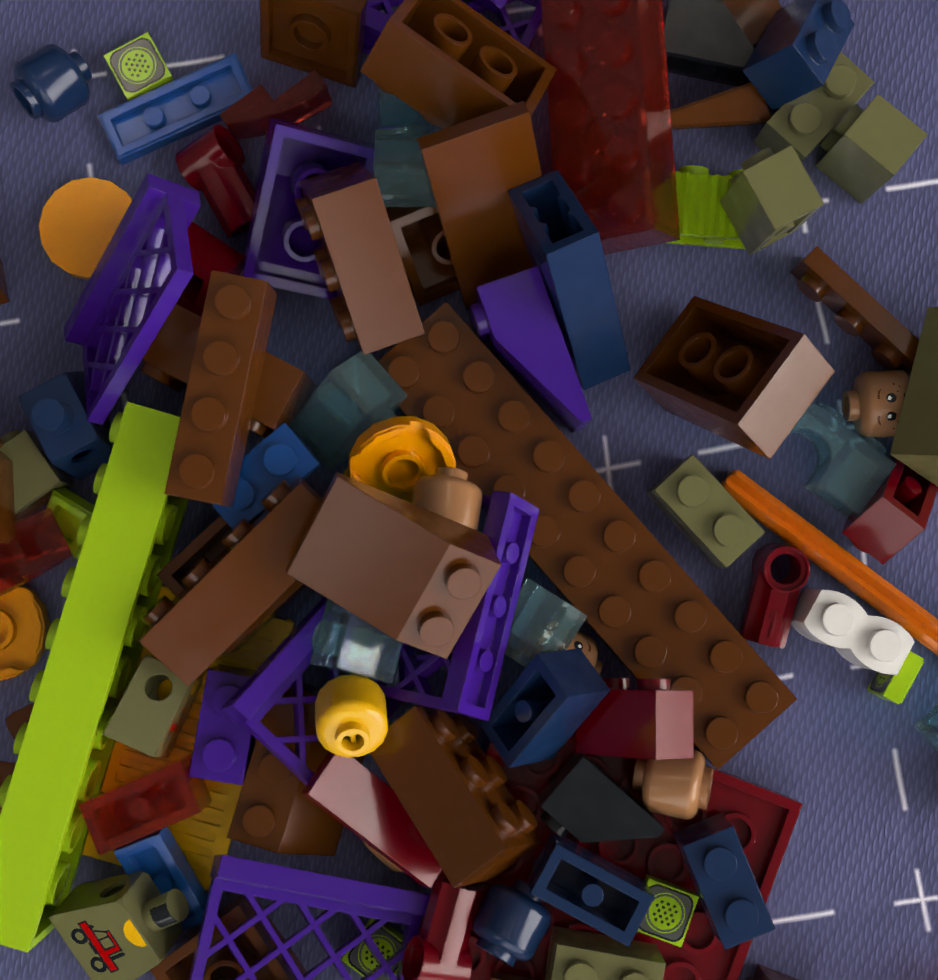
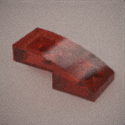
[220,70,332,139]
[0,508,73,597]

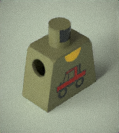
[103,655,203,758]
[48,870,189,980]

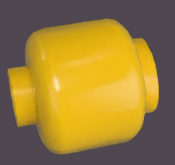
[315,674,388,758]

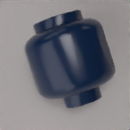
[10,44,92,123]
[472,879,552,967]

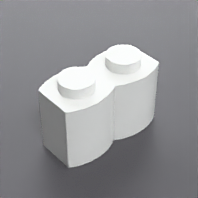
[791,588,915,675]

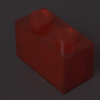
[79,752,212,856]

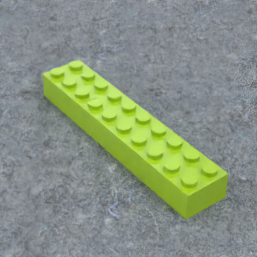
[0,401,190,953]

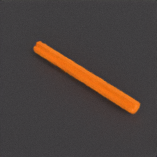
[721,470,938,656]

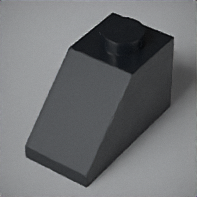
[652,0,754,87]
[537,752,665,843]

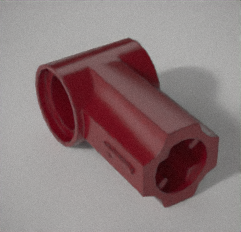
[175,124,255,237]
[739,543,810,649]
[402,877,482,980]

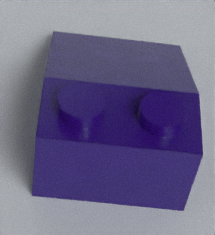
[242,117,380,299]
[469,266,592,433]

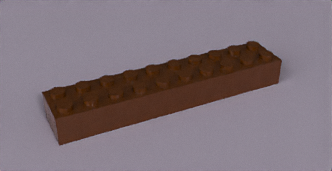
[367,302,797,770]

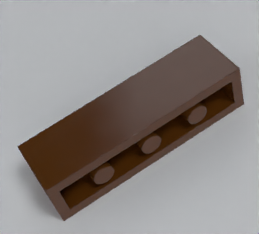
[164,270,277,508]
[139,476,322,686]

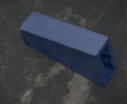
[507,169,631,390]

